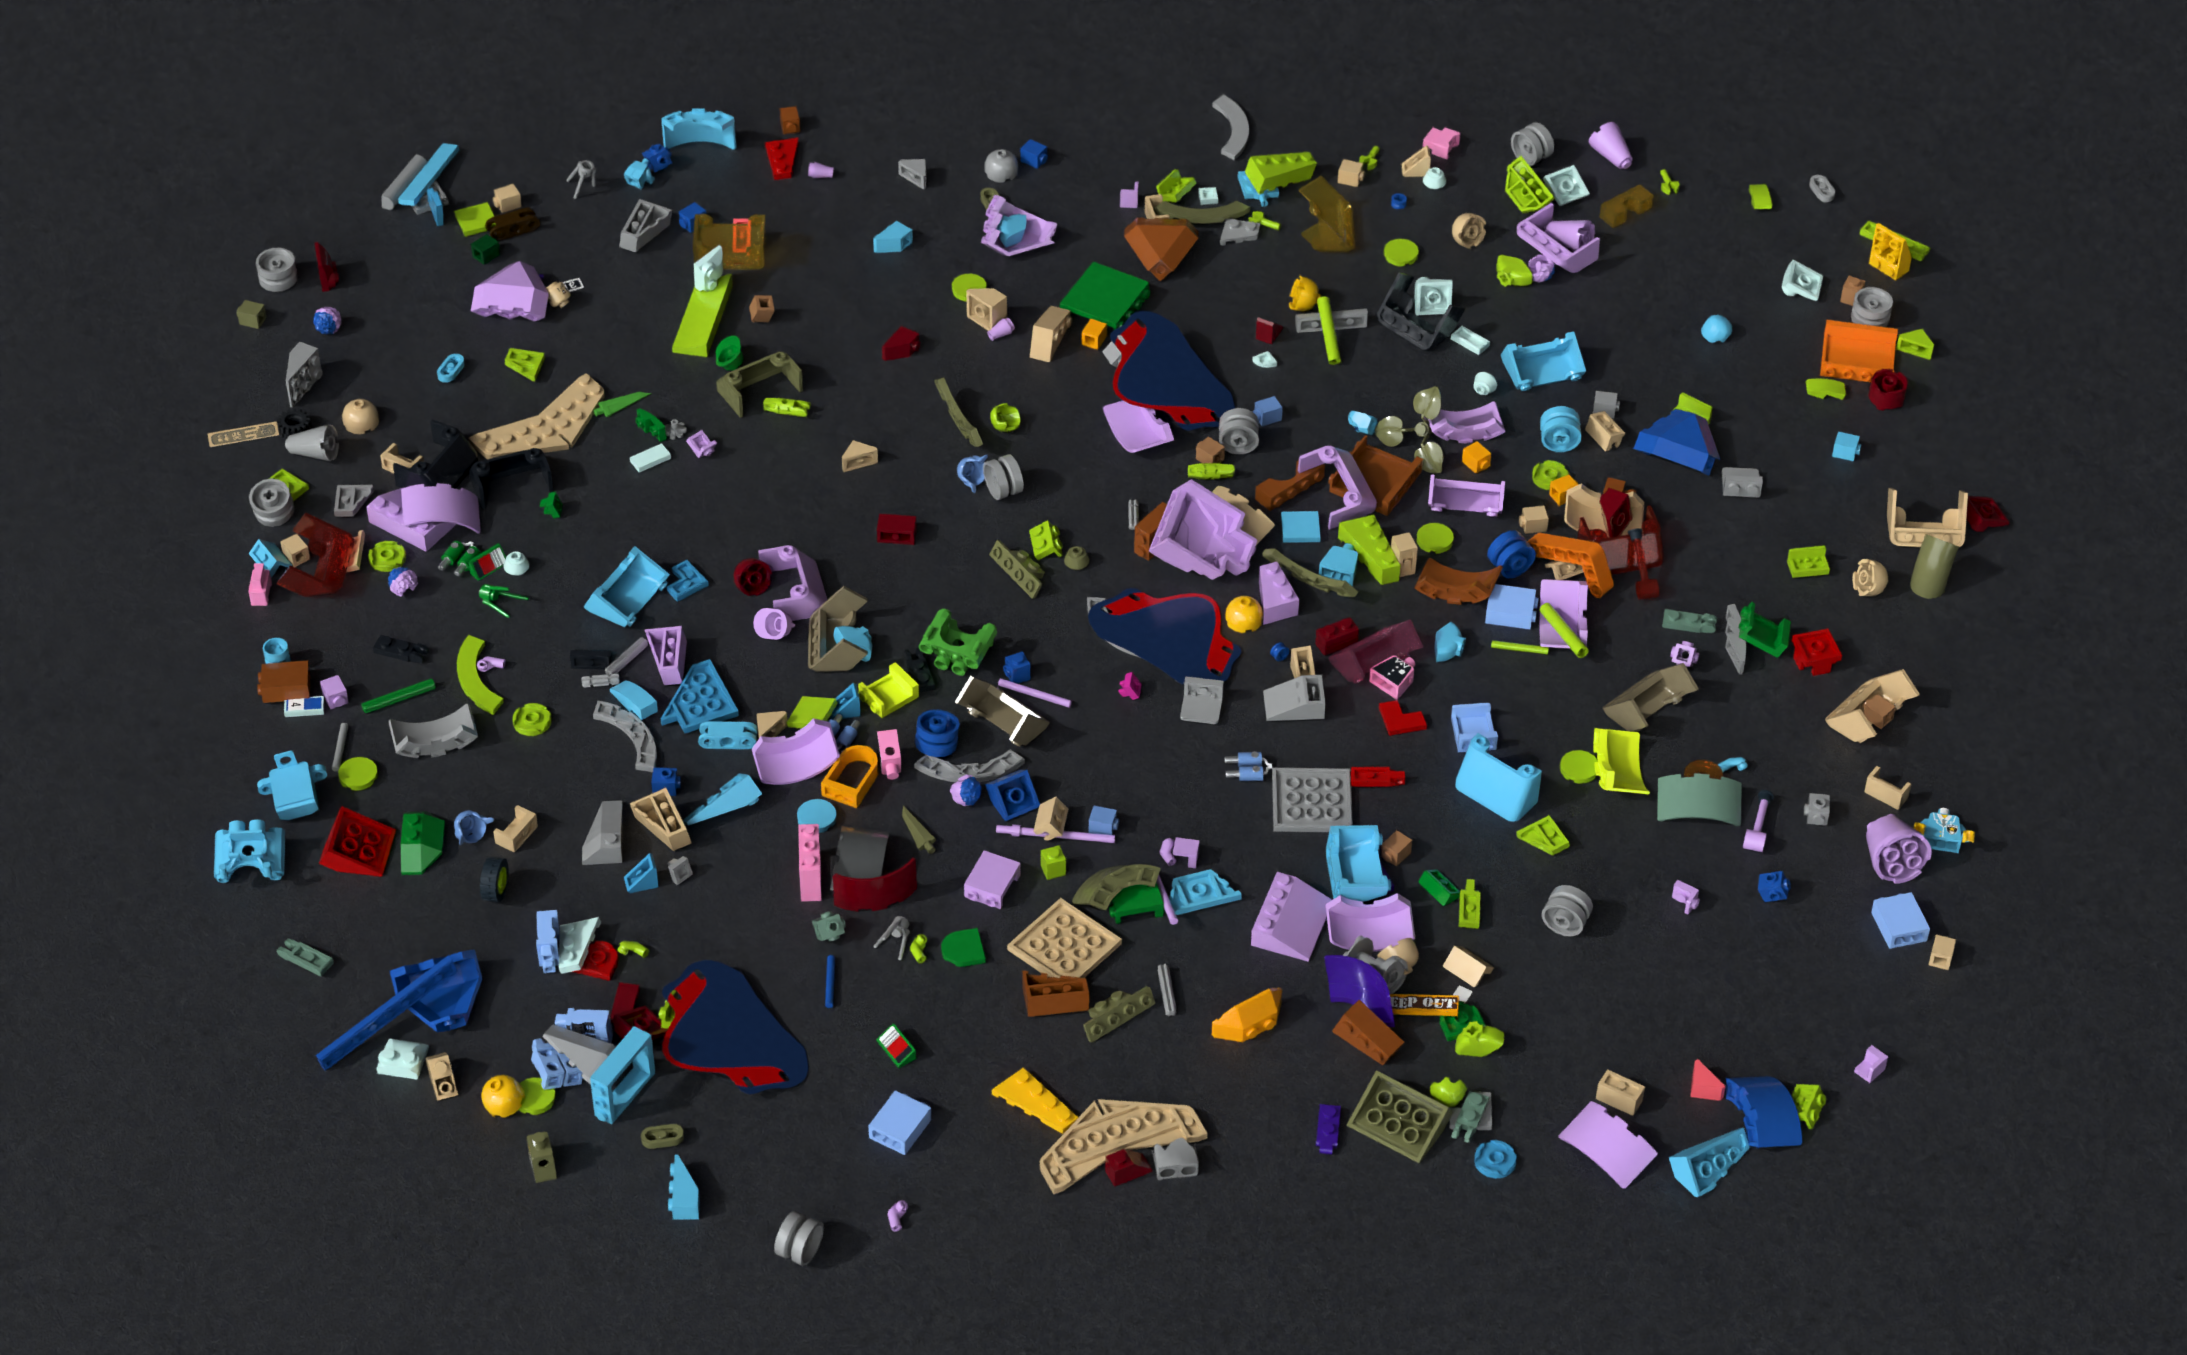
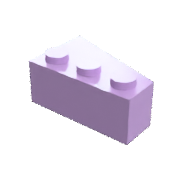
[1259,562,1299,625]
[645,626,687,685]

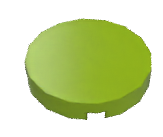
[1384,239,1419,266]
[952,274,987,302]
[1532,460,1569,490]
[1417,523,1454,553]
[368,541,406,572]
[512,703,552,736]
[1560,750,1598,784]
[338,757,378,791]
[519,1077,556,1115]

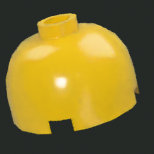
[1289,276,1321,312]
[1225,596,1263,633]
[481,1075,525,1118]

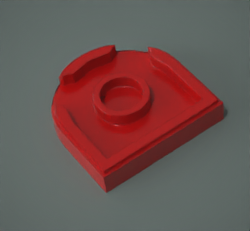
[572,941,619,981]

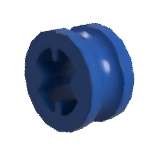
[1391,193,1407,209]
[1270,642,1289,662]

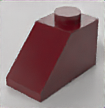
[882,326,921,361]
[1105,1149,1152,1187]

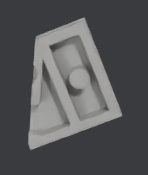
[1220,219,1261,245]
[334,485,374,517]

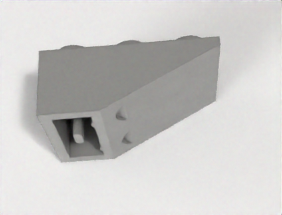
[286,342,322,408]
[1263,675,1325,721]

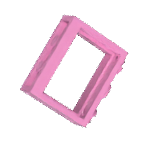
[798,824,821,902]

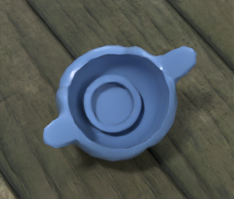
[957,455,988,493]
[454,810,494,846]

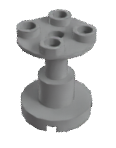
[1343,936,1408,994]

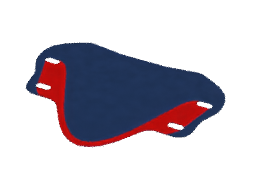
[1110,311,1235,431]
[1088,588,1241,684]
[662,960,808,1094]

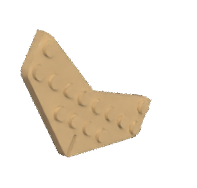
[468,373,605,459]
[1040,1099,1207,1194]

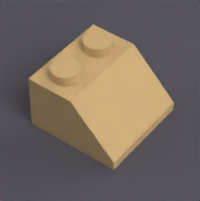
[966,288,1007,331]

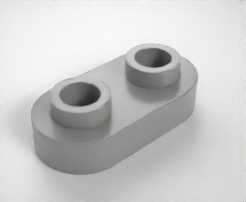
[1809,175,1835,202]

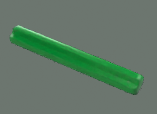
[361,678,436,714]

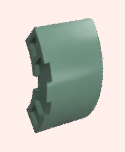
[1657,773,1742,826]

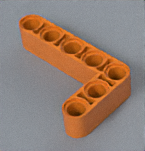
[1527,533,1614,598]

